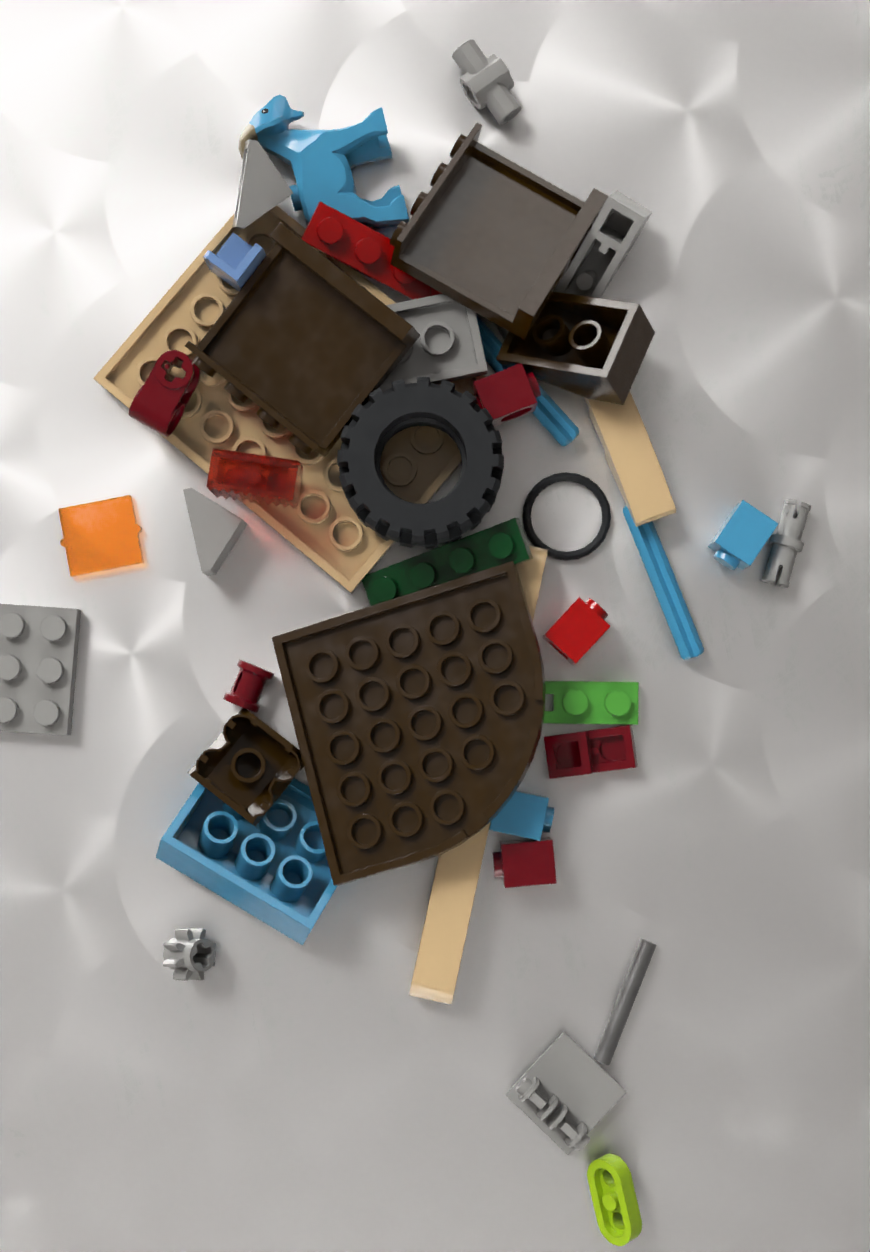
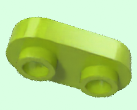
[587,1154,642,1246]

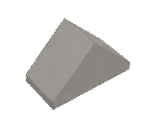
[232,139,293,229]
[183,488,248,576]

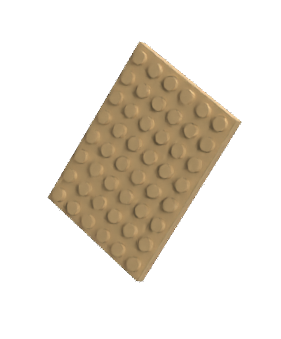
[93,205,486,594]

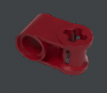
[129,350,201,437]

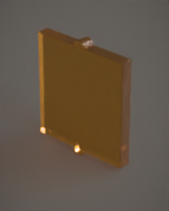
[58,495,144,577]

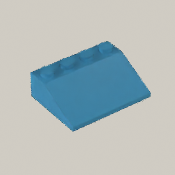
[156,778,337,945]

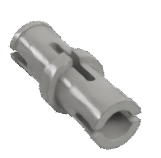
[762,499,811,588]

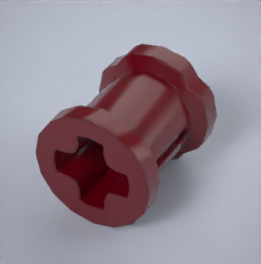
[223,659,274,713]

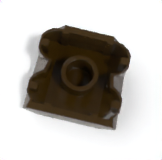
[188,708,304,827]

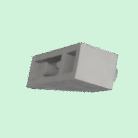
[555,191,652,298]

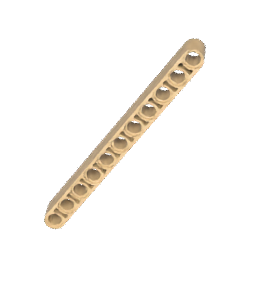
[409,545,547,1005]

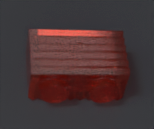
[207,448,303,509]

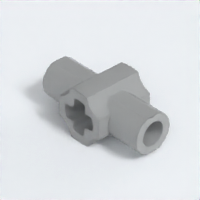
[452,40,522,125]

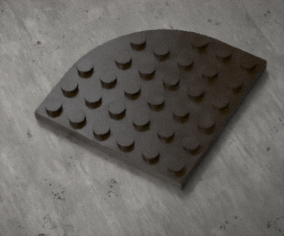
[272,561,546,886]

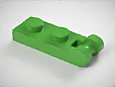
[543,681,639,725]

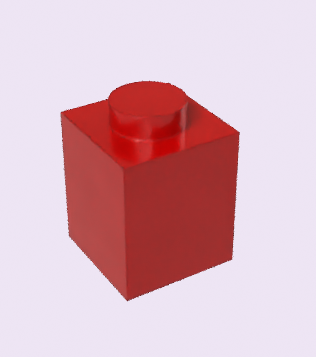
[542,597,610,665]

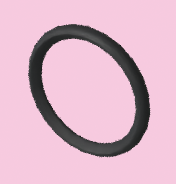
[522,472,611,560]

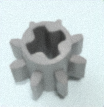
[162,928,216,981]

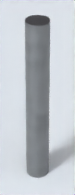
[593,938,657,1065]

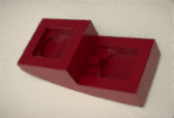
[544,725,638,779]

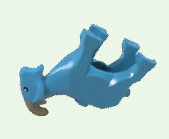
[238,95,409,229]

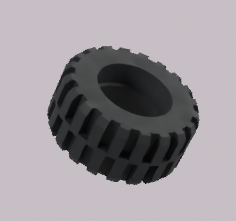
[337,377,504,548]

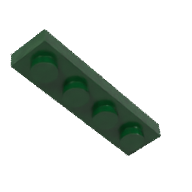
[362,518,533,606]

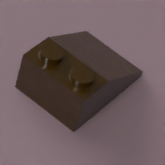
[496,292,655,405]

